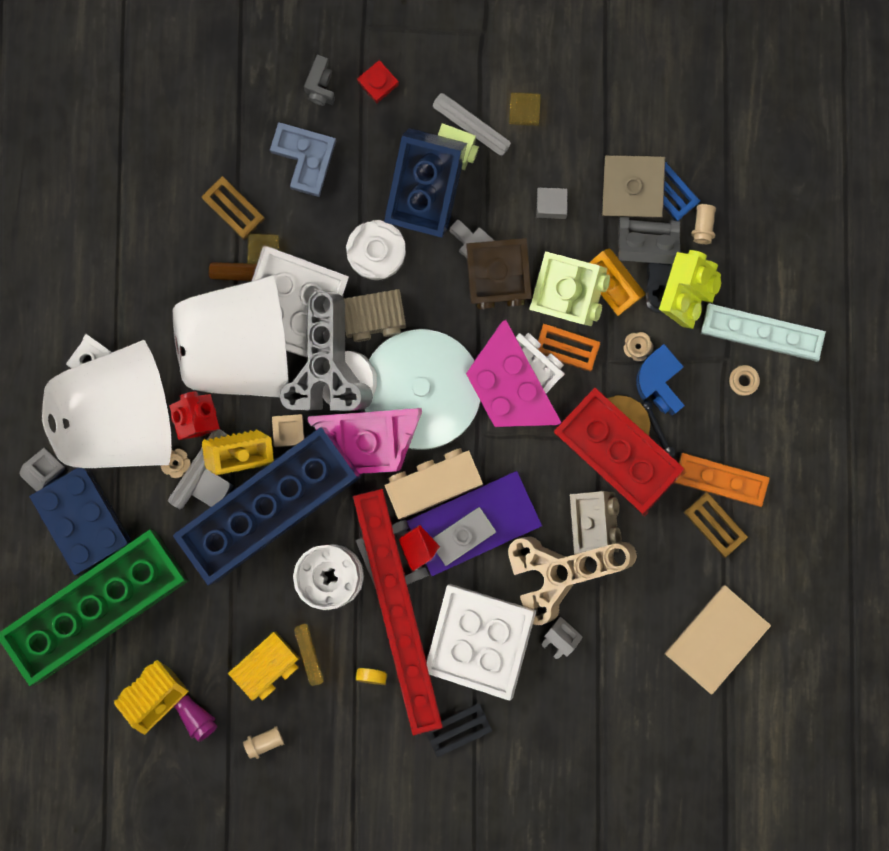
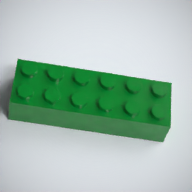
[0,530,189,686]

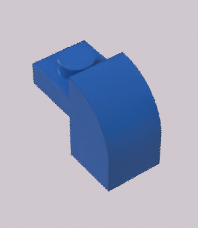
[636,344,685,416]

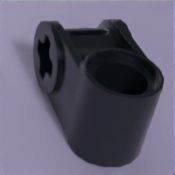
[645,263,673,313]

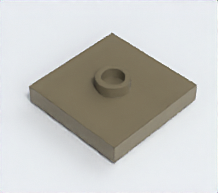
[602,155,666,218]

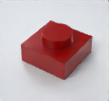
[357,60,399,104]

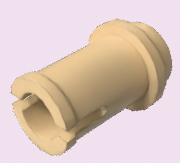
[691,204,716,244]
[243,726,284,759]

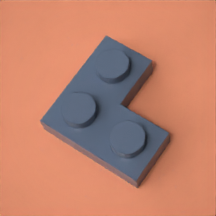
[270,122,336,197]

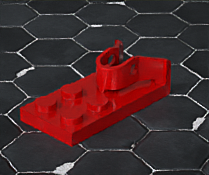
[554,388,686,517]

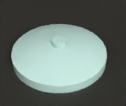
[365,329,480,450]

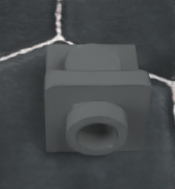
[304,55,335,106]

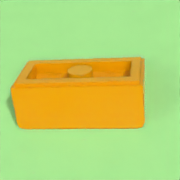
[589,248,646,316]

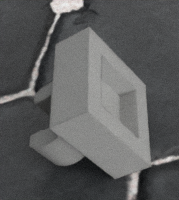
[542,617,583,659]

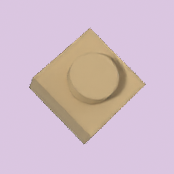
[272,414,305,448]

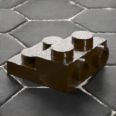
[466,238,532,309]

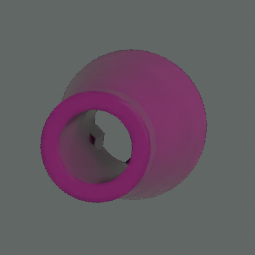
[174,695,217,742]

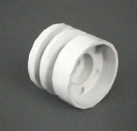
[293,544,364,610]

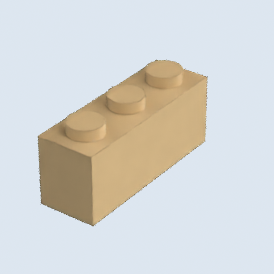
[384,448,483,520]

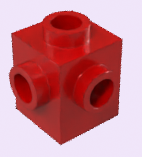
[169,391,220,440]

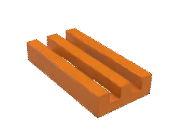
[538,324,601,372]

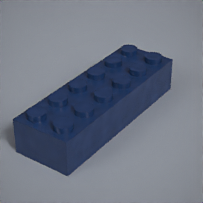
[173,427,361,585]

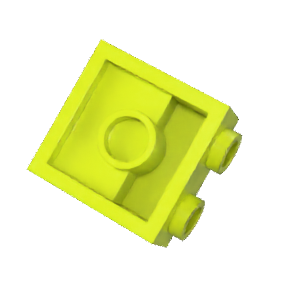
[659,250,721,329]

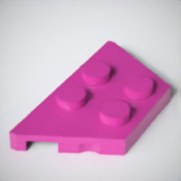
[466,320,561,427]
[308,408,422,474]

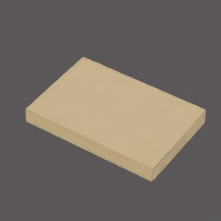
[664,585,771,695]

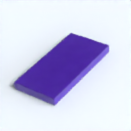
[407,471,542,576]

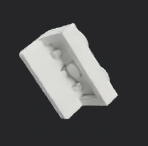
[516,333,565,393]

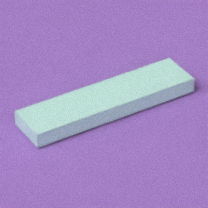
[701,304,826,362]

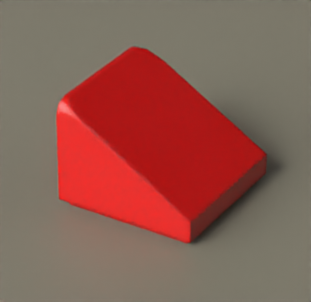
[399,525,440,571]

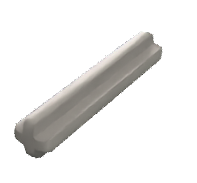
[433,93,511,156]
[168,429,227,509]

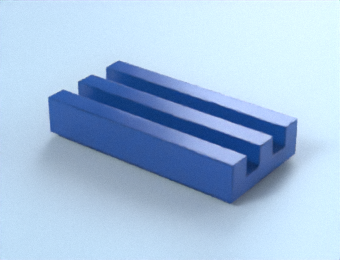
[663,162,700,221]

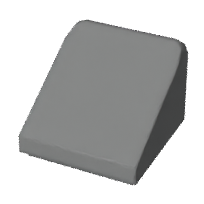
[536,188,567,219]
[19,448,65,491]
[192,469,234,507]

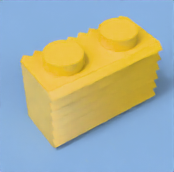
[202,429,274,475]
[228,631,300,701]
[114,660,189,735]

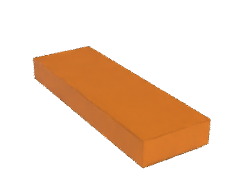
[674,453,770,507]

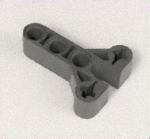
[280,291,373,411]

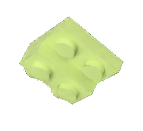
[529,251,610,326]

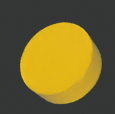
[355,668,387,685]

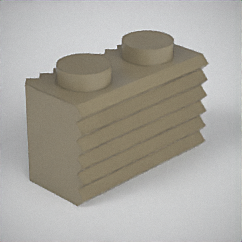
[344,289,406,342]

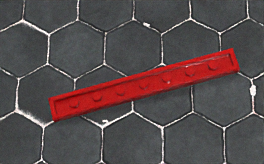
[353,489,443,735]

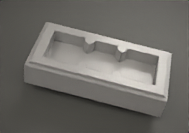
[433,507,496,566]

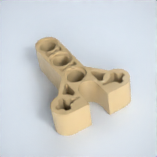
[508,537,637,625]

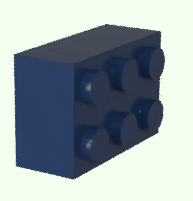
[384,128,467,238]
[29,467,132,576]

